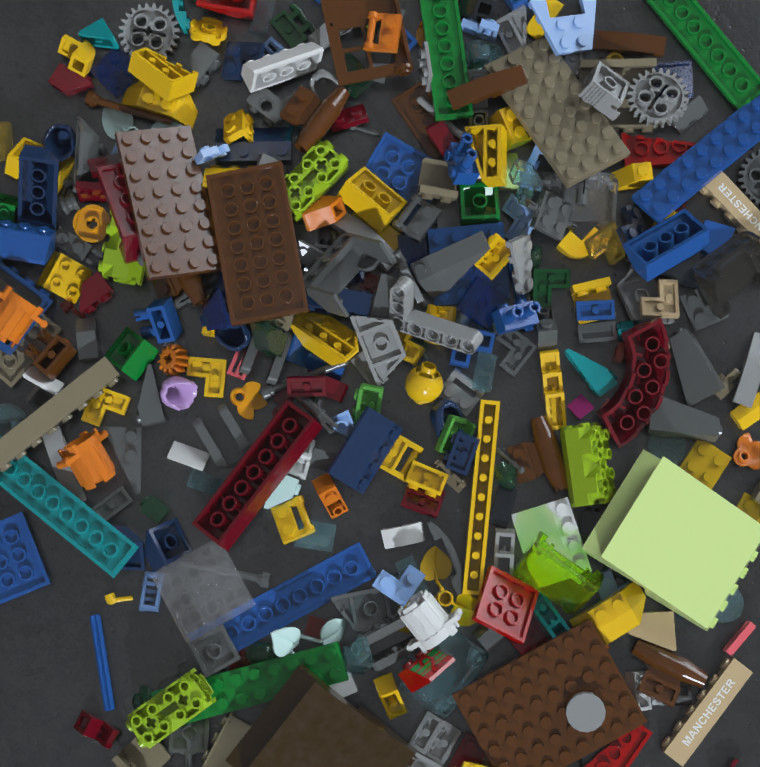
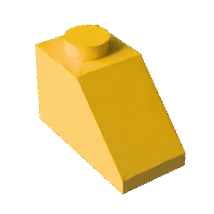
[610,162,654,192]
[373,673,408,720]

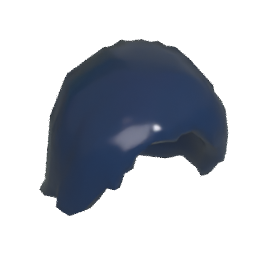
[42,123,76,161]
[214,313,251,352]
[429,399,463,437]

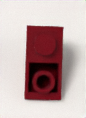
[48,63,95,96]
[79,271,115,315]

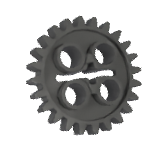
[737,149,760,206]

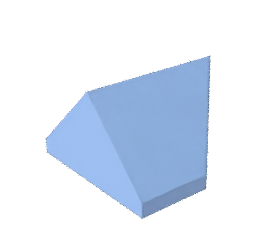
[331,410,354,437]

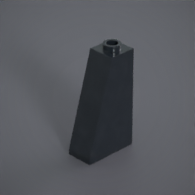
[625,251,701,288]

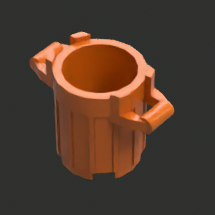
[0,285,48,348]
[56,428,116,490]

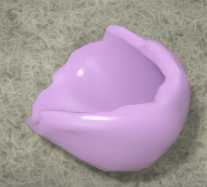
[160,376,198,411]

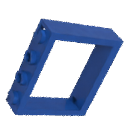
[0,258,53,356]

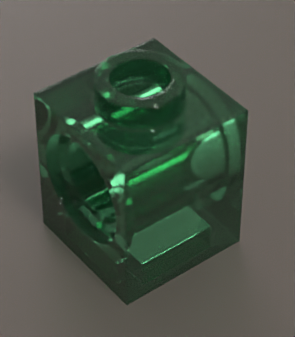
[139,495,171,524]

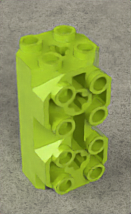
[285,140,349,224]
[98,211,145,285]
[560,422,617,508]
[125,668,217,749]

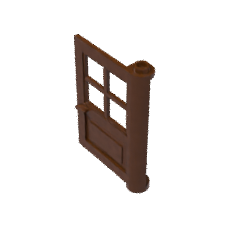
[320,0,414,86]

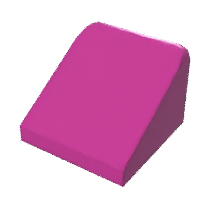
[567,394,594,421]

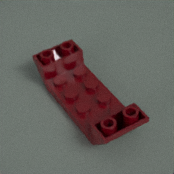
[87,153,141,264]

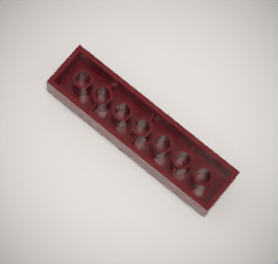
[192,400,323,551]

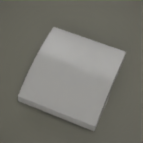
[409,711,463,766]

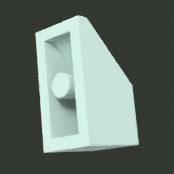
[263,475,302,509]

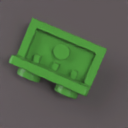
[351,383,384,424]
[435,414,476,454]

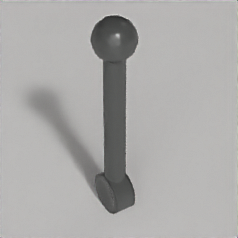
[350,126,385,139]
[496,447,525,474]

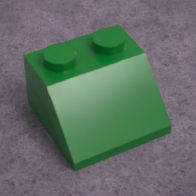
[459,182,500,226]
[103,326,159,381]

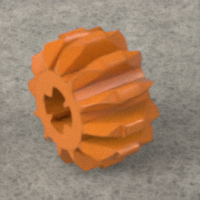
[157,343,190,376]

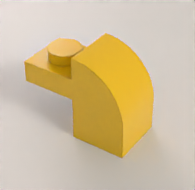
[58,34,96,77]
[556,227,600,260]

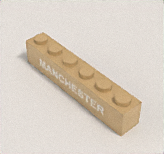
[699,172,760,251]
[661,657,753,767]

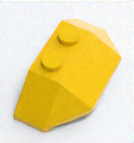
[121,81,198,130]
[291,312,359,366]
[569,581,646,644]

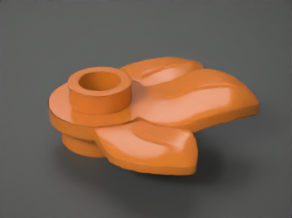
[733,433,760,470]

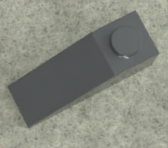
[136,364,167,427]

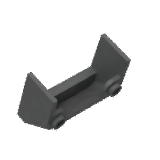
[303,233,395,317]

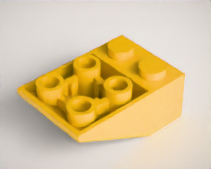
[488,106,533,151]

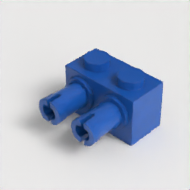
[444,133,480,185]
[134,297,183,344]
[491,299,541,335]

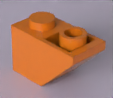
[301,196,347,231]
[311,473,349,519]

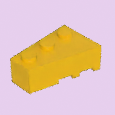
[128,47,199,102]
[464,124,507,187]

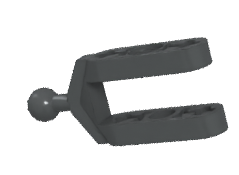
[238,320,294,385]
[191,402,251,474]
[356,607,449,671]

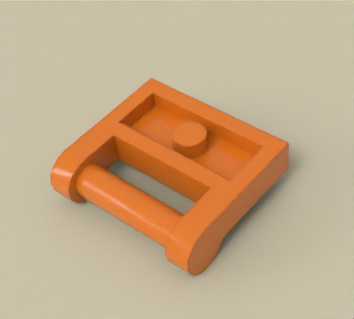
[363,11,402,53]

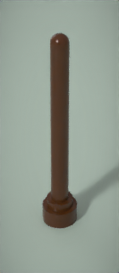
[85,91,173,125]

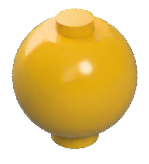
[405,361,443,404]

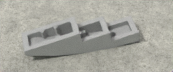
[732,331,760,408]
[42,425,87,501]

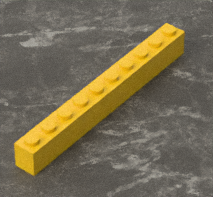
[461,399,500,595]

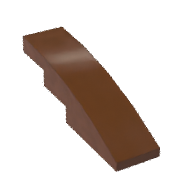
[592,30,667,57]
[446,65,528,110]

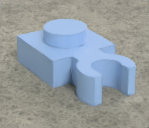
[194,144,230,165]

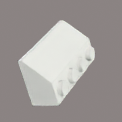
[241,42,324,93]

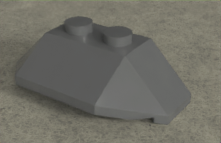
[73,117,105,196]

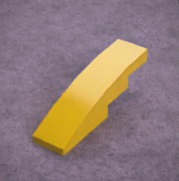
[539,349,567,430]

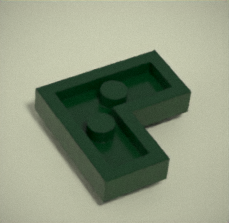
[531,268,570,307]

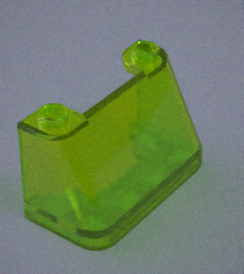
[513,531,604,615]

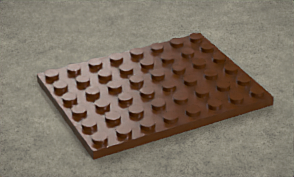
[452,618,648,767]

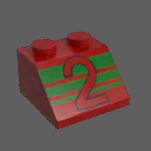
[398,648,455,693]

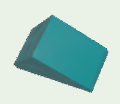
[78,18,120,49]

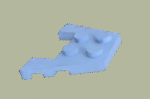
[528,0,596,56]

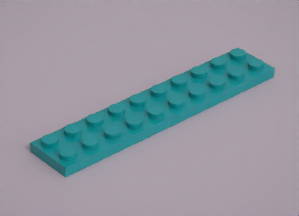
[0,435,139,578]

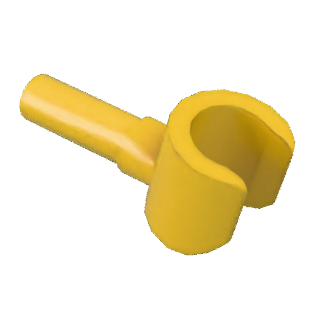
[105,592,133,605]

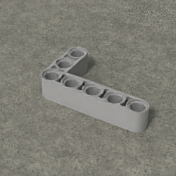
[389,276,483,354]

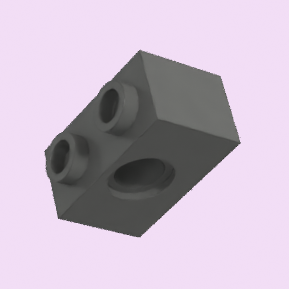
[245,88,286,127]

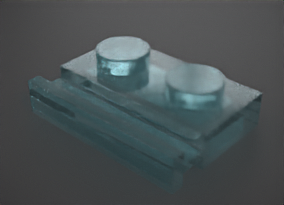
[294,519,336,552]

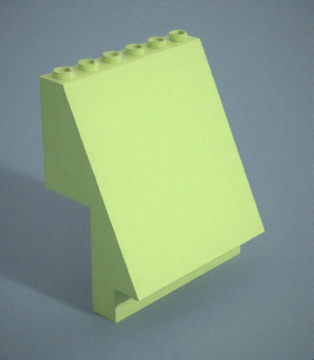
[582,449,760,631]

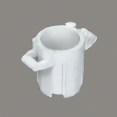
[397,589,463,654]

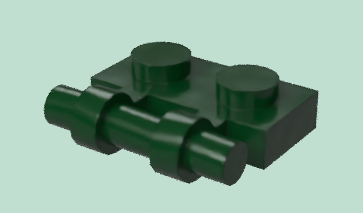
[270,3,316,48]

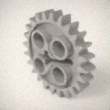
[118,3,181,59]
[627,68,689,128]

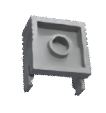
[578,61,630,121]

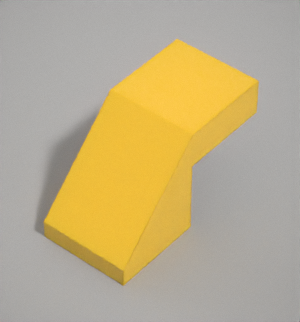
[527,0,564,40]

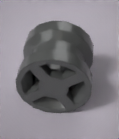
[59,192,81,215]

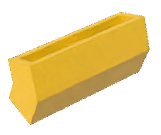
[730,392,760,431]

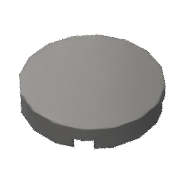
[565,691,606,732]

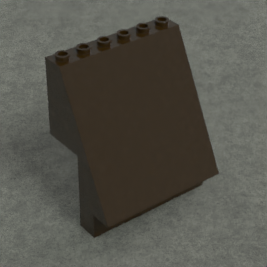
[225,664,417,767]

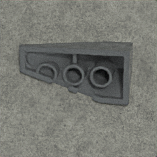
[410,231,491,298]

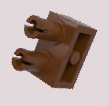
[24,329,78,381]

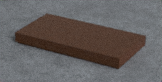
[391,81,460,160]

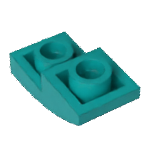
[172,0,191,35]

